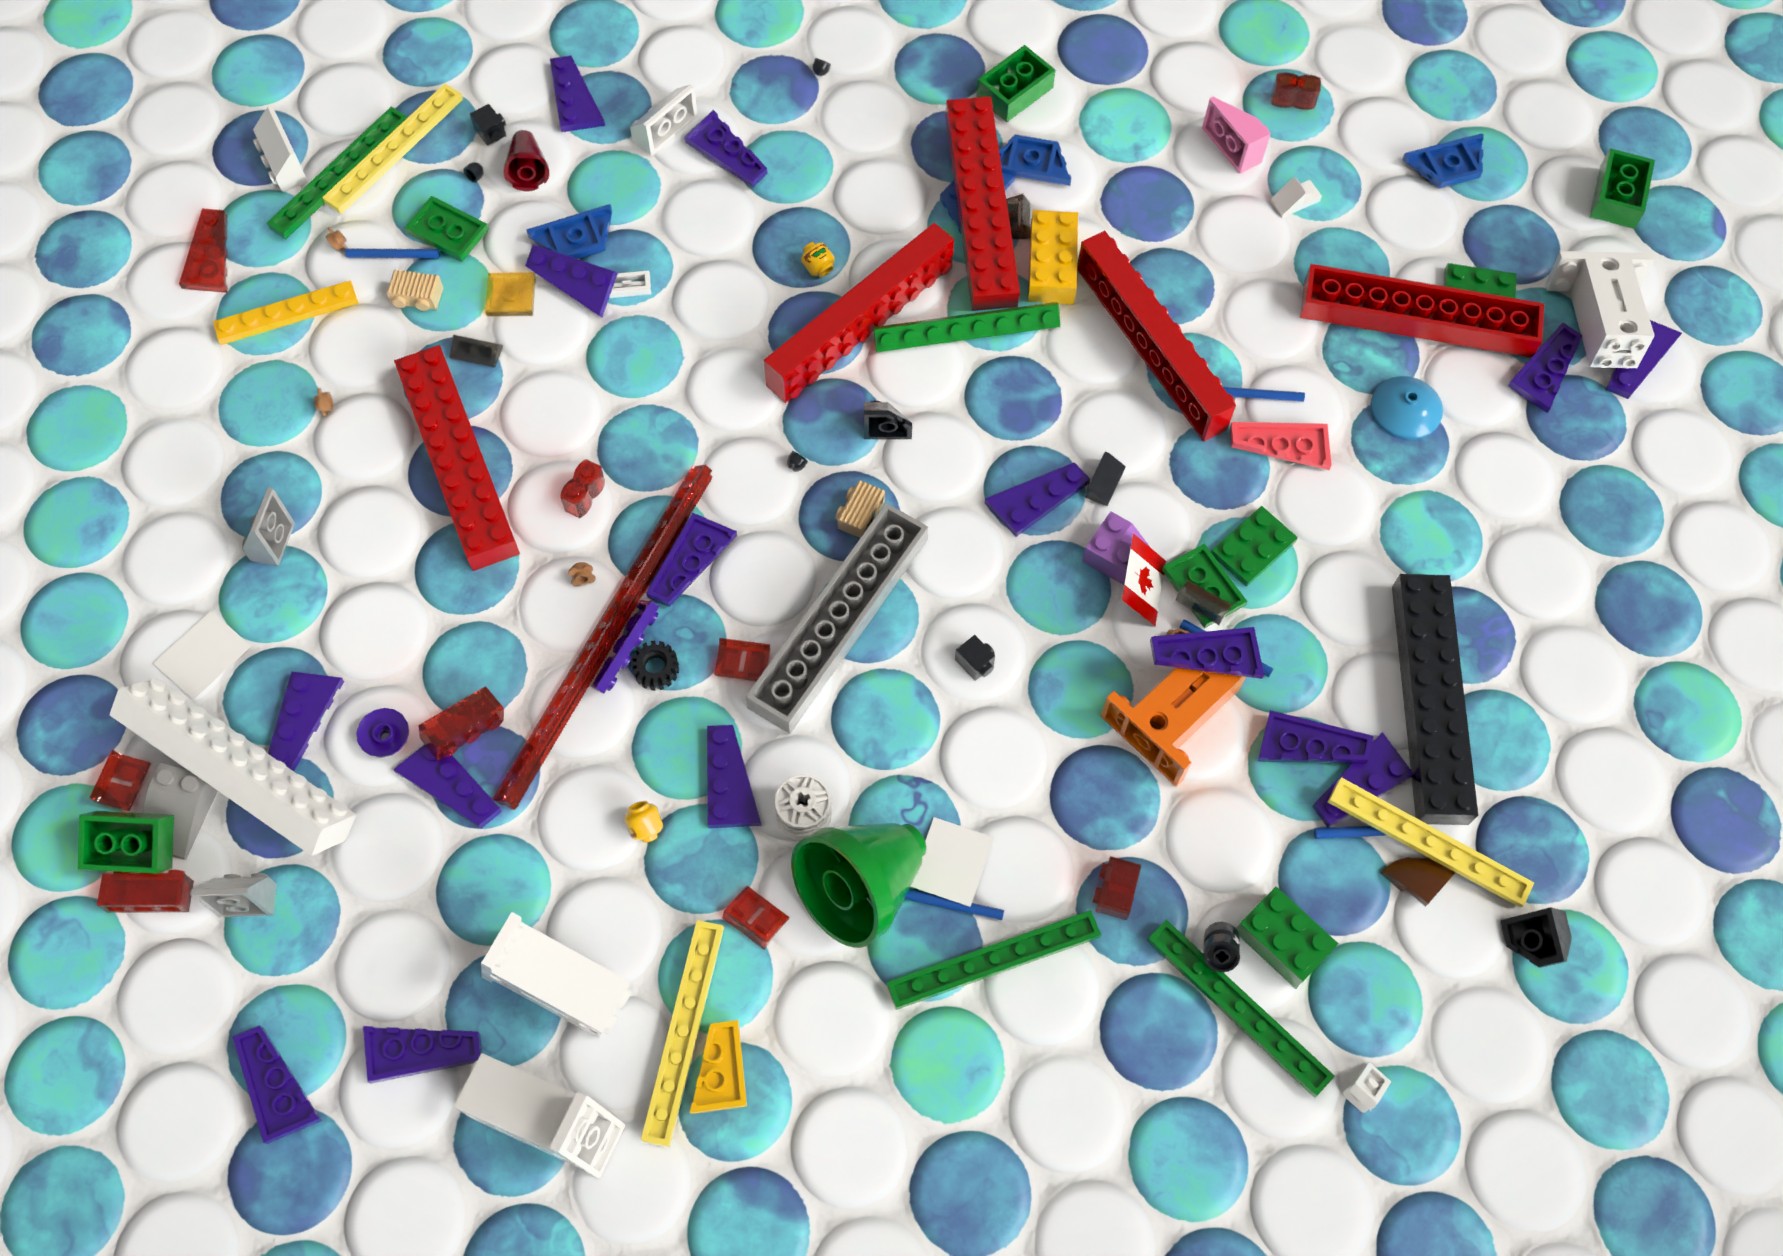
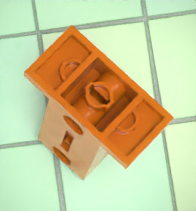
[1100,668,1246,787]

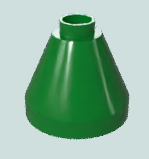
[791,823,926,948]

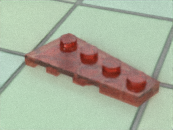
[179,208,228,293]

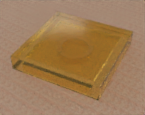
[485,272,536,316]

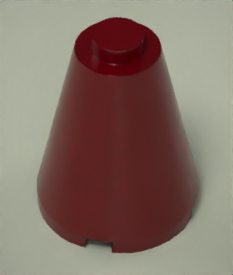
[503,130,550,191]

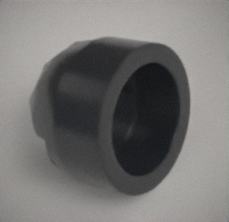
[812,58,831,76]
[463,162,484,183]
[787,451,808,472]

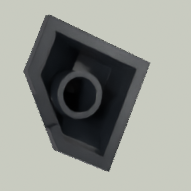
[864,401,912,439]
[1500,907,1572,968]

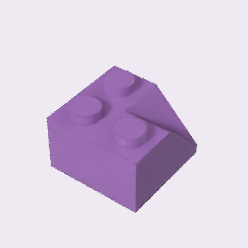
[1082,511,1150,585]

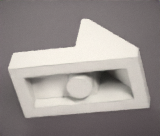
[1270,177,1322,218]
[1343,1062,1391,1113]

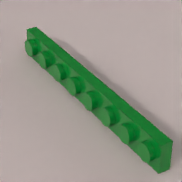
[267,106,408,239]
[873,302,1060,352]
[887,910,1101,1010]
[1147,919,1335,1098]

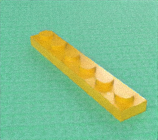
[213,280,359,345]

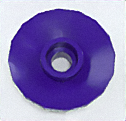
[356,708,409,758]

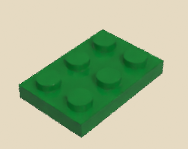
[404,196,489,262]
[1444,263,1517,298]
[1211,506,1298,587]
[1162,544,1247,629]

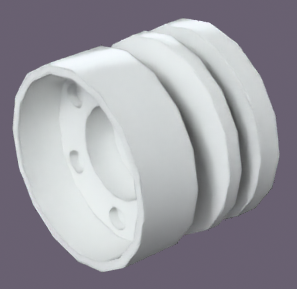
[775,774,832,841]

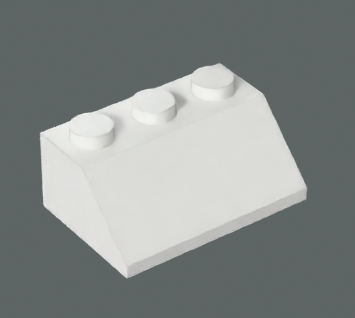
[630,84,698,156]
[253,105,308,192]

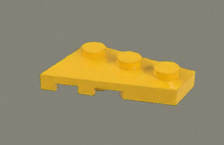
[690,1020,747,1114]

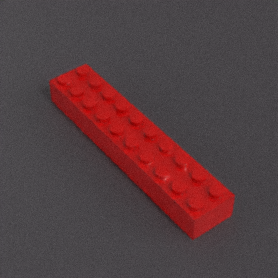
[945,96,1020,311]
[764,222,954,403]
[1077,231,1236,442]
[1300,264,1544,358]
[394,345,520,571]

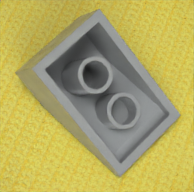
[242,487,295,566]
[142,763,218,860]
[191,873,277,917]

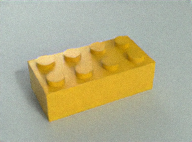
[1028,210,1078,304]

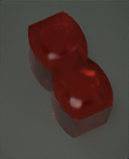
[1271,72,1321,110]
[560,459,605,518]
[1092,856,1141,920]

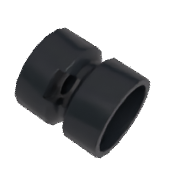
[1204,922,1240,973]

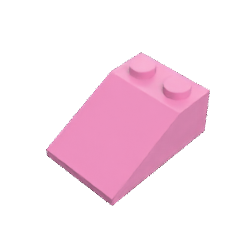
[1202,97,1271,174]

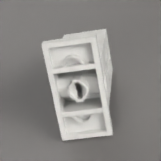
[1545,251,1655,368]
[481,912,632,1038]
[453,1053,625,1178]

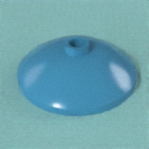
[1371,376,1443,440]

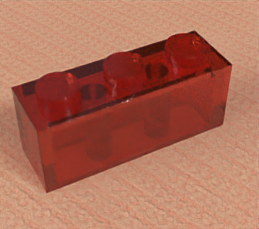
[419,686,504,761]
[97,870,194,913]

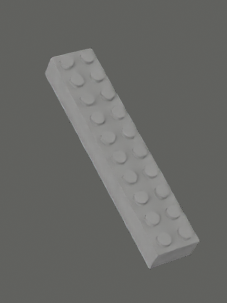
[746,503,928,734]

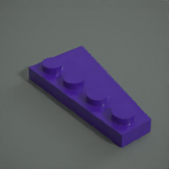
[525,244,618,317]
[1606,320,1682,399]
[1508,322,1582,413]
[985,462,1090,537]
[591,600,660,694]
[268,671,345,771]
[1258,710,1374,763]
[233,1025,322,1144]

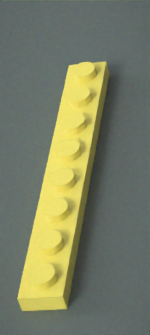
[322,84,463,214]
[1328,777,1534,908]
[641,920,724,1148]

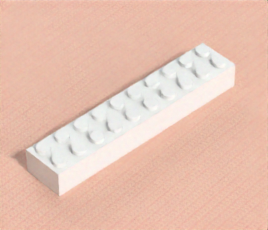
[109,678,356,856]

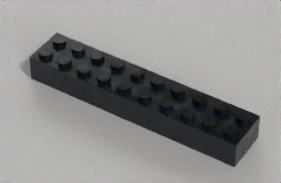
[1392,574,1479,825]

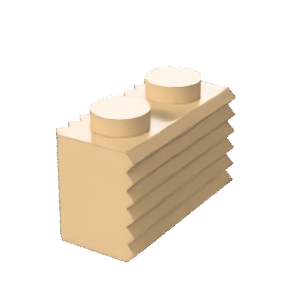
[387,269,443,311]
[835,480,885,538]

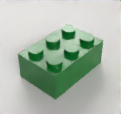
[976,45,1056,123]
[1589,148,1655,229]
[78,811,174,874]
[1236,886,1339,989]

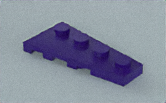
[550,56,605,132]
[685,110,768,187]
[646,513,737,607]
[1150,627,1264,679]
[707,725,762,828]
[1312,732,1414,828]
[393,736,502,829]
[363,1026,482,1084]

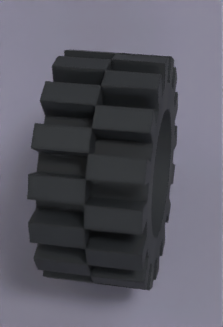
[631,640,679,691]

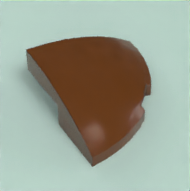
[1380,857,1455,907]

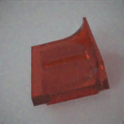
[714,638,771,681]
[89,750,151,812]
[722,886,789,950]

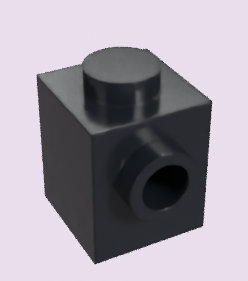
[469,104,506,146]
[955,634,995,681]

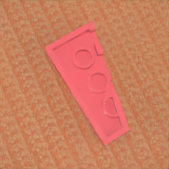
[1230,422,1332,470]

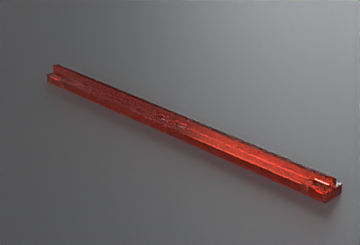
[492,465,713,810]

